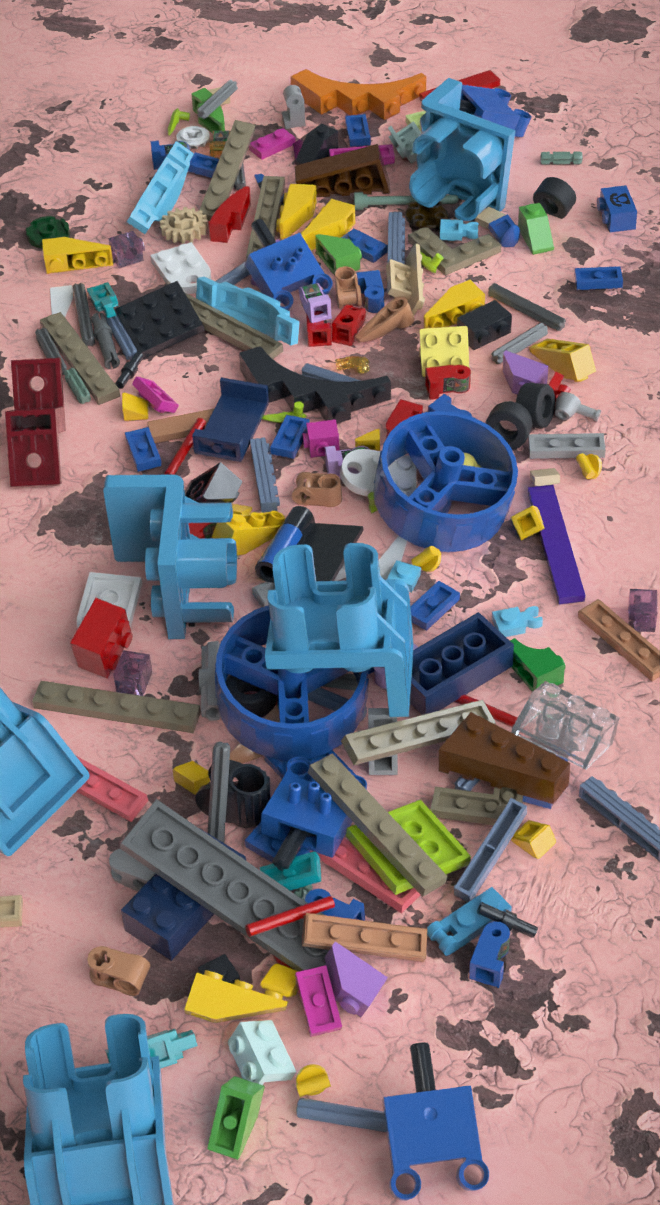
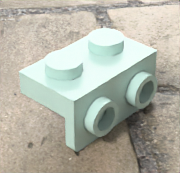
[388,121,422,164]
[228,1020,297,1085]

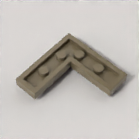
[408,228,501,276]
[430,786,523,826]

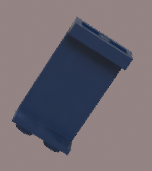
[192,377,269,462]

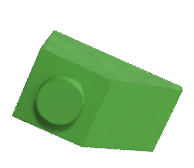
[518,203,554,255]
[315,234,362,276]
[207,1076,265,1160]

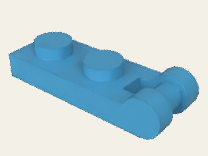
[427,887,512,956]

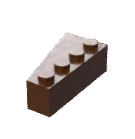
[295,144,390,197]
[438,712,570,804]

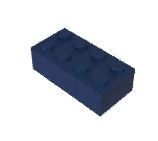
[410,612,514,715]
[121,828,246,961]

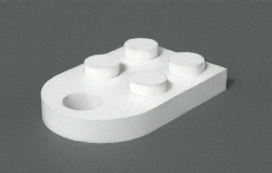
[150,242,211,294]
[340,449,416,497]
[77,572,142,628]

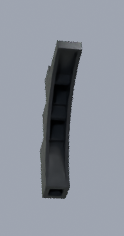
[239,346,391,424]

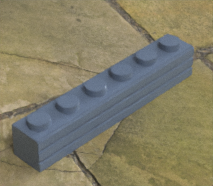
[387,212,405,264]
[250,437,280,513]
[579,776,660,862]
[454,798,527,902]

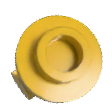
[576,453,602,480]
[411,546,441,572]
[296,1064,331,1097]

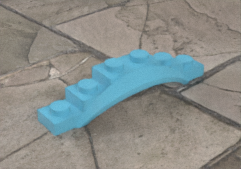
[126,141,194,234]
[196,276,299,345]

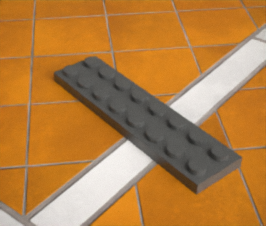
[120,799,329,972]

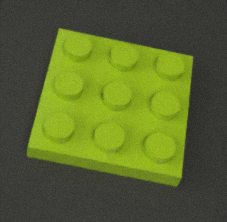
[346,800,471,895]

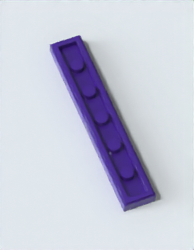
[528,485,586,605]

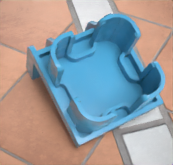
[409,78,516,221]
[103,475,237,639]
[265,543,414,717]
[0,687,90,856]
[23,1014,174,1205]

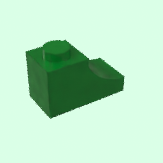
[510,638,566,696]

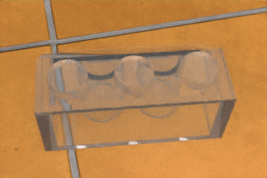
[511,681,620,770]

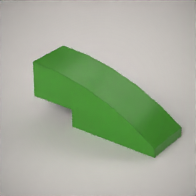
[191,87,225,134]

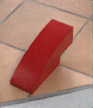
[209,186,251,243]

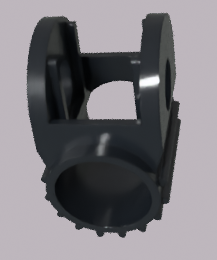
[195,760,271,828]

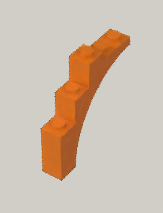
[290,69,426,120]

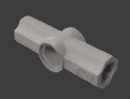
[199,641,228,721]

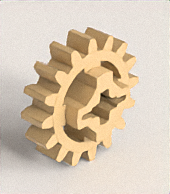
[160,207,208,244]

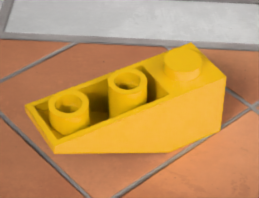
[276,184,317,240]
[301,199,355,251]
[42,237,113,274]
[424,280,485,328]
[212,511,286,555]
[184,970,288,1023]

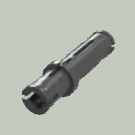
[91,313,120,369]

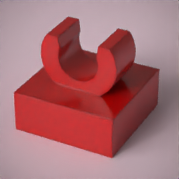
[548,371,571,402]

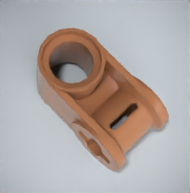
[335,266,362,309]
[292,472,342,507]
[87,946,150,996]

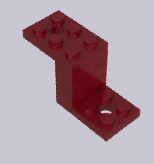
[5,358,66,487]

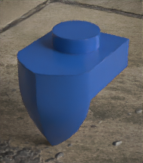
[488,214,520,247]

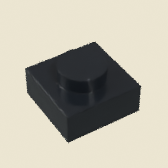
[198,954,241,984]

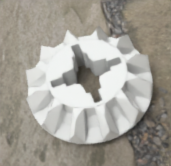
[176,126,210,149]

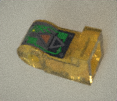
[209,130,230,159]

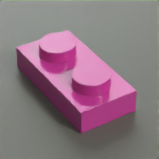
[249,128,296,160]
[132,376,179,413]
[295,966,342,1037]

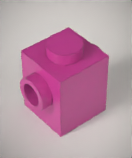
[303,420,340,458]

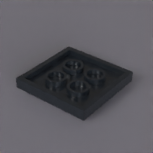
[115,281,205,359]

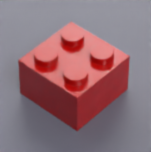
[70,598,133,679]

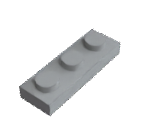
[528,433,606,459]

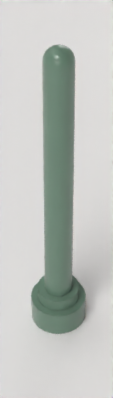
[354,192,459,210]

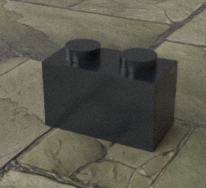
[457,300,512,350]

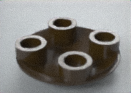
[405,201,449,229]

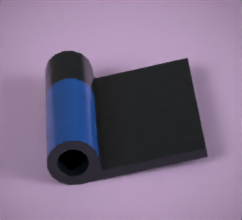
[255,506,364,583]

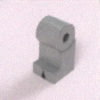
[282,85,306,129]
[109,849,156,891]

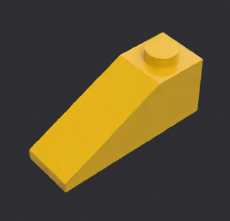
[529,338,596,382]

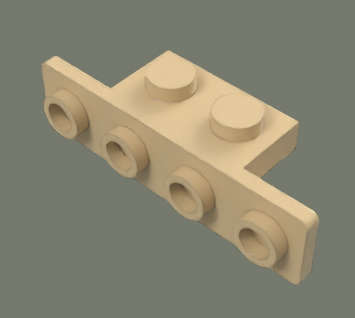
[386,243,425,315]

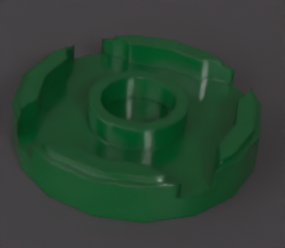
[26,216,70,248]

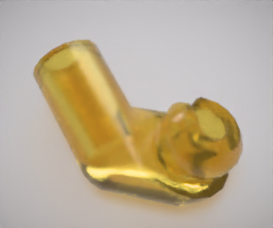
[335,356,370,374]

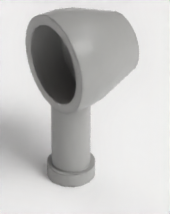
[555,392,601,422]

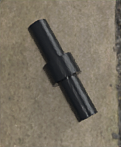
[115,352,144,389]
[477,902,538,938]

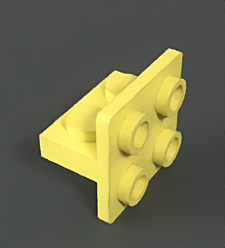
[419,326,470,377]

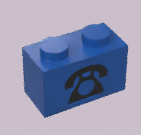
[597,185,637,233]

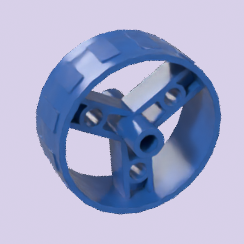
[373,411,518,552]
[215,605,369,760]

